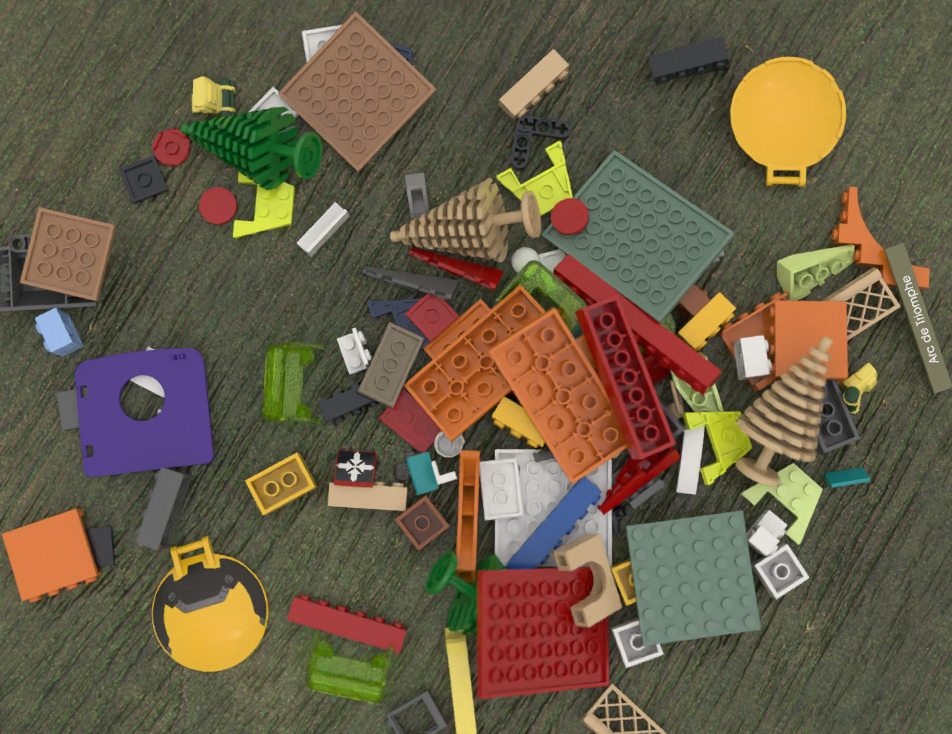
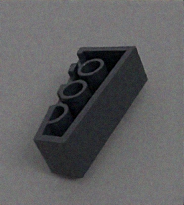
[649,37,730,84]
[317,382,380,425]

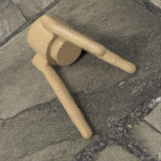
[655,380,685,418]

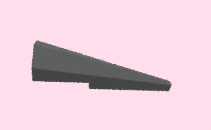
[362,266,459,302]

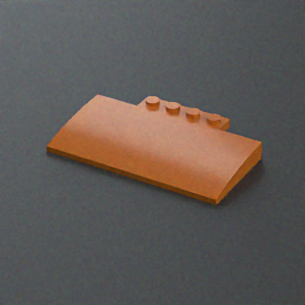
[404,284,546,442]
[488,308,627,484]

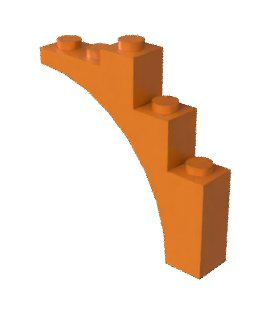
[831,187,930,291]
[456,450,480,582]

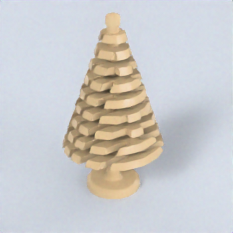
[390,178,541,263]
[736,336,833,487]

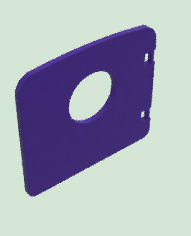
[75,348,214,477]

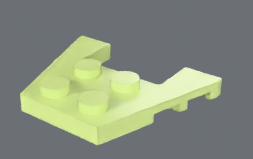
[740,463,823,545]

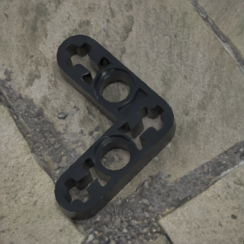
[511,115,571,170]

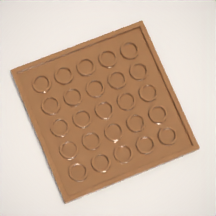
[278,11,437,172]

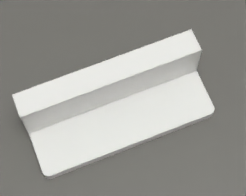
[297,202,350,257]

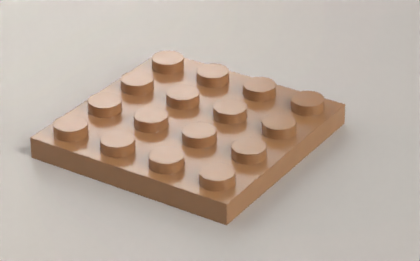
[20,207,116,301]

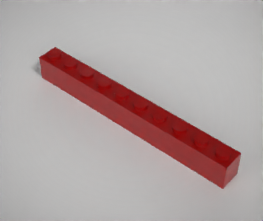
[552,254,722,396]

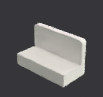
[431,461,457,485]

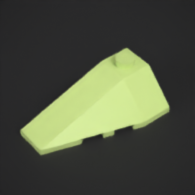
[777,244,855,301]
[670,352,724,427]

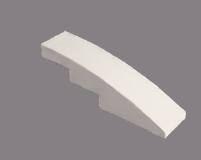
[676,412,705,495]

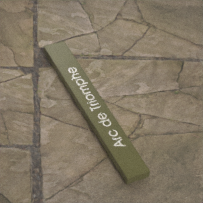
[883,242,952,394]

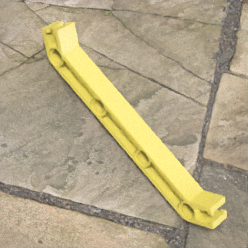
[445,628,477,734]

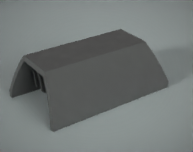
[0,234,97,312]

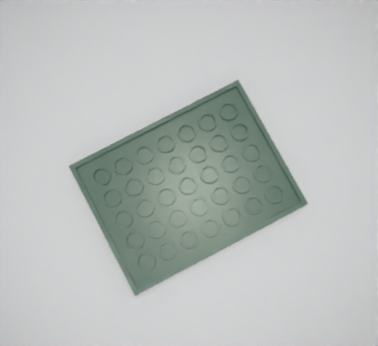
[541,150,735,324]

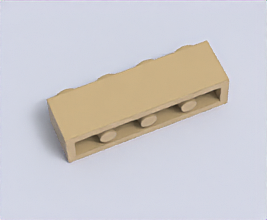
[499,49,569,121]
[328,482,408,511]

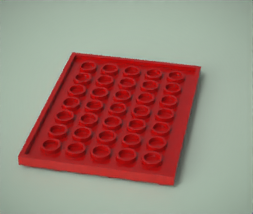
[477,567,609,699]

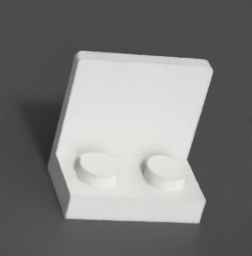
[337,327,372,375]

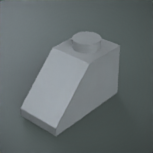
[405,173,429,219]

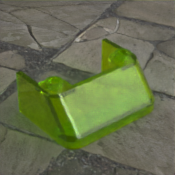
[495,260,588,333]
[263,342,324,423]
[306,630,393,704]

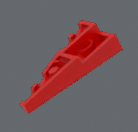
[409,247,504,291]
[597,446,681,515]

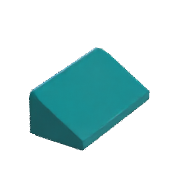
[406,452,439,495]
[825,467,870,488]

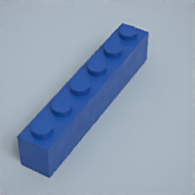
[506,477,602,570]

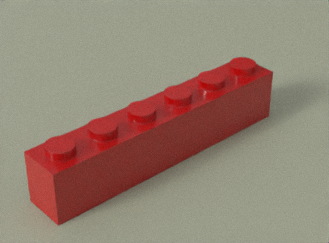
[287,594,408,654]

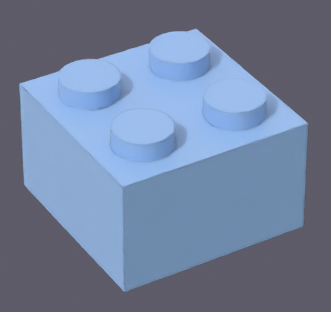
[35,308,84,357]

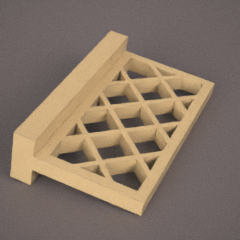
[822,267,901,340]
[580,683,667,734]

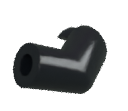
[612,506,627,534]

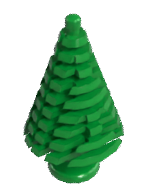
[181,106,323,190]
[425,551,508,637]

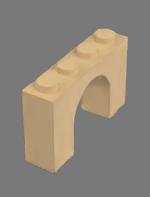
[553,533,622,627]

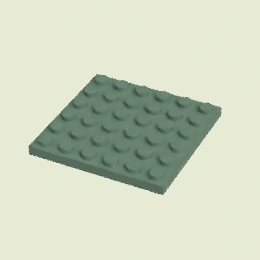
[625,510,761,646]

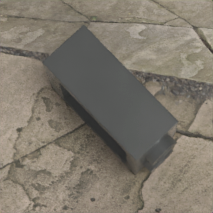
[385,689,448,734]

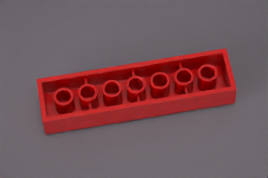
[575,295,676,460]

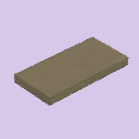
[357,322,424,408]

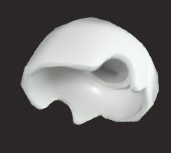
[511,247,540,276]
[434,431,465,458]

